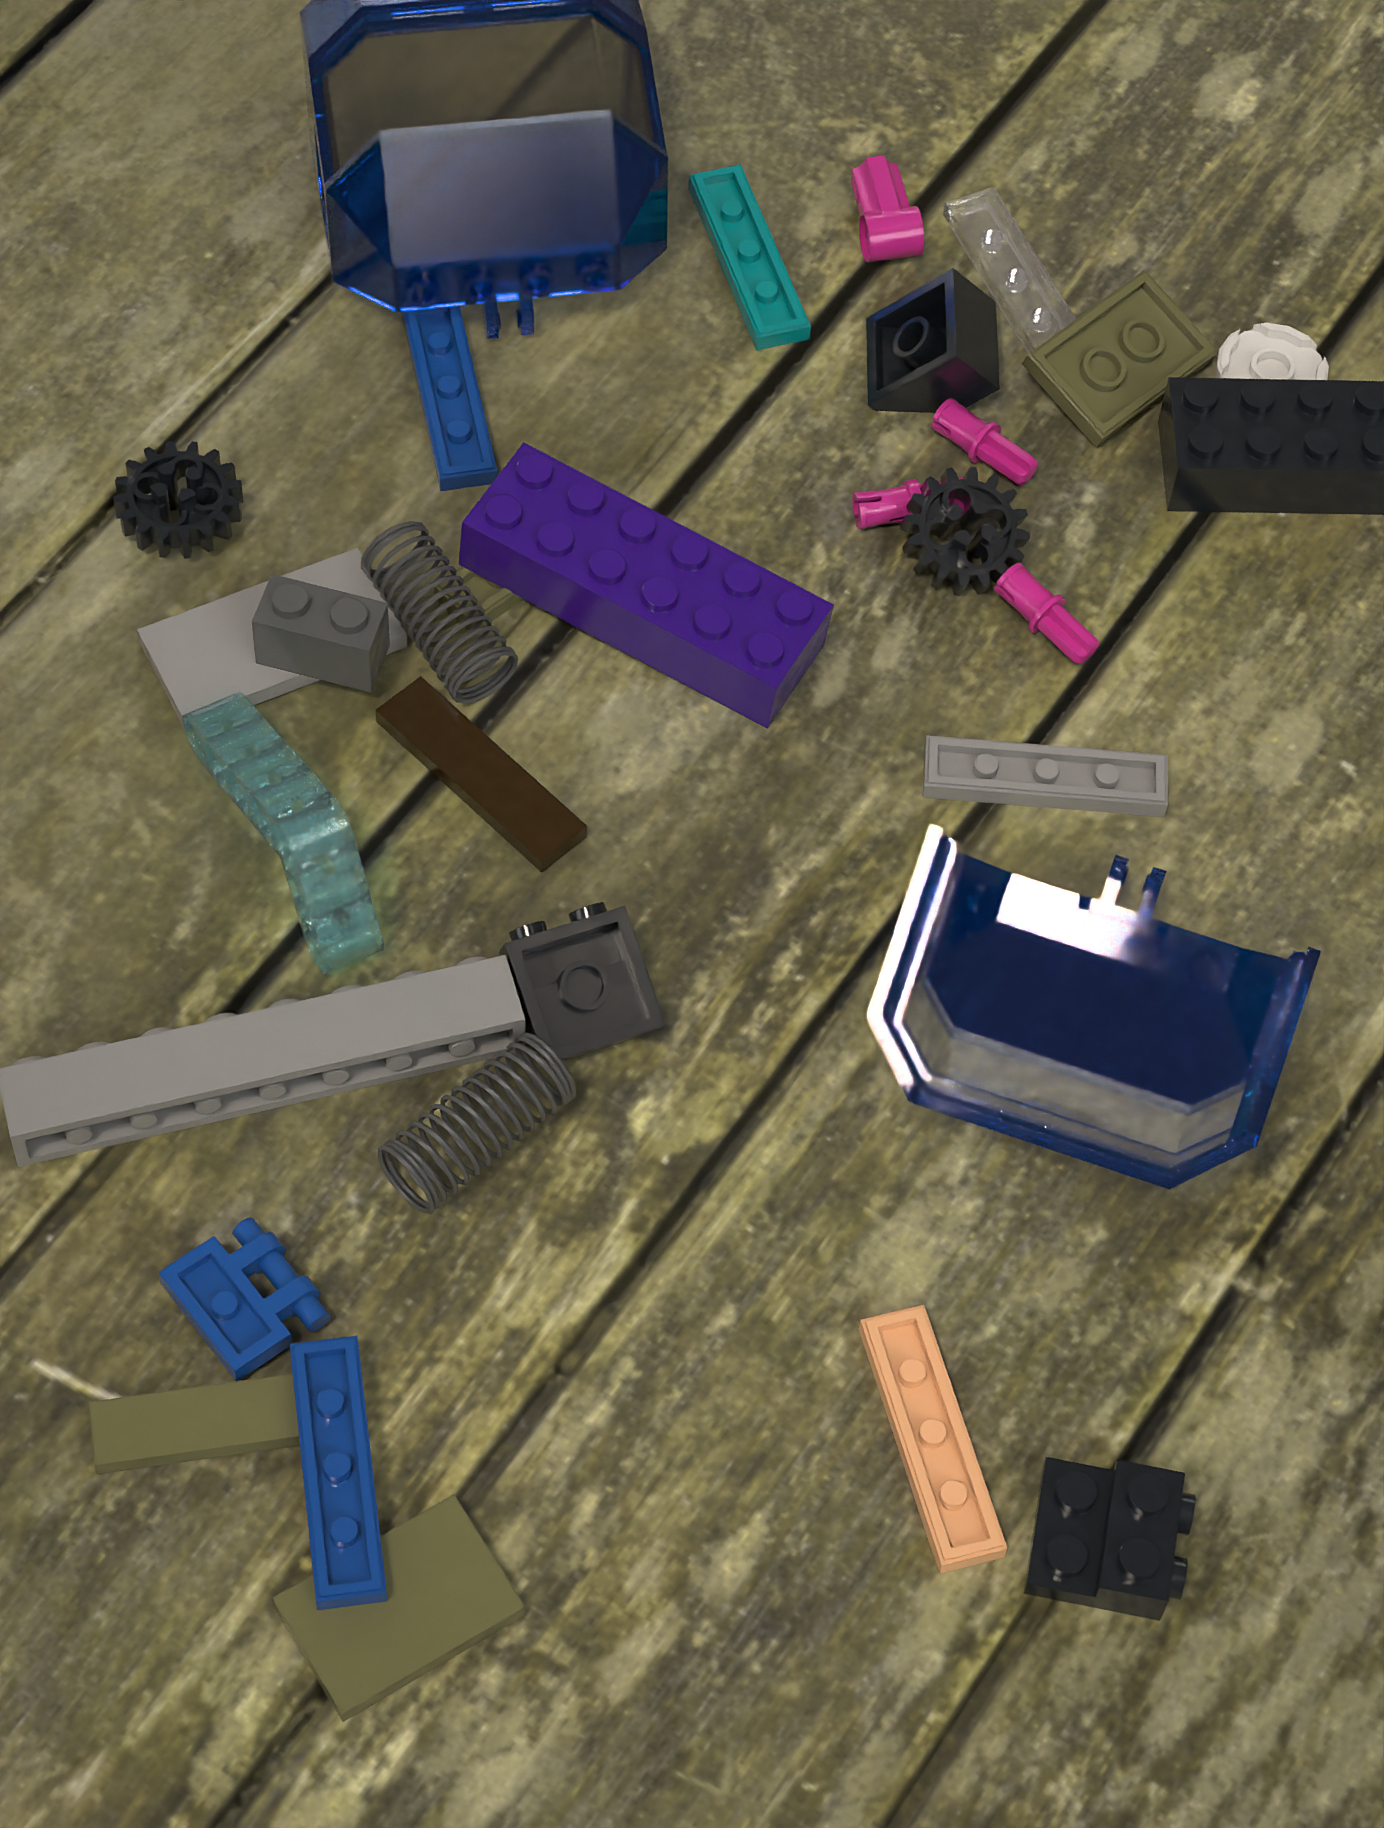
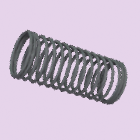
[361,521,518,703]
[378,1032,576,1214]

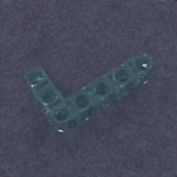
[182,691,384,975]

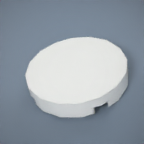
[1214,323,1329,380]

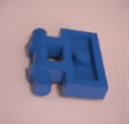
[158,1217,331,1381]

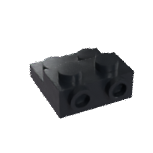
[499,902,666,1068]
[1023,1457,1196,1621]

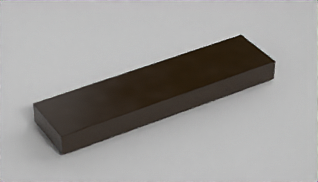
[376,676,587,873]

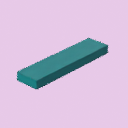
[688,164,811,351]

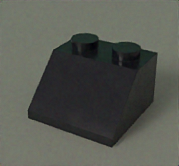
[866,268,1000,413]

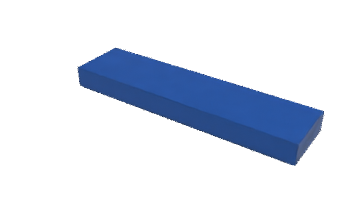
[401,295,497,491]
[290,1336,387,1610]

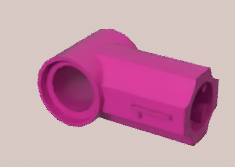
[850,156,924,262]

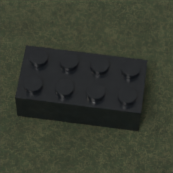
[1158,377,1384,515]

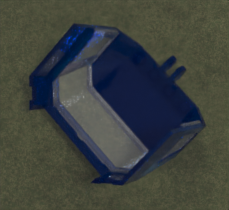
[866,824,1321,1190]

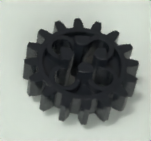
[113,441,243,559]
[900,466,1030,596]

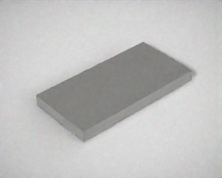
[137,548,407,731]

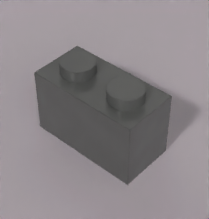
[252,574,390,693]

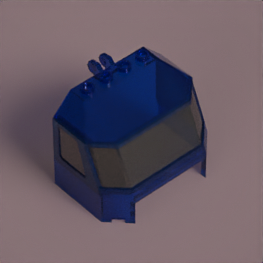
[300,0,668,339]

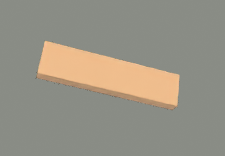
[859,1305,1008,1574]

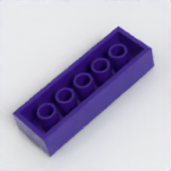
[459,442,834,729]

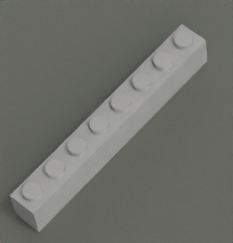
[0,955,525,1167]

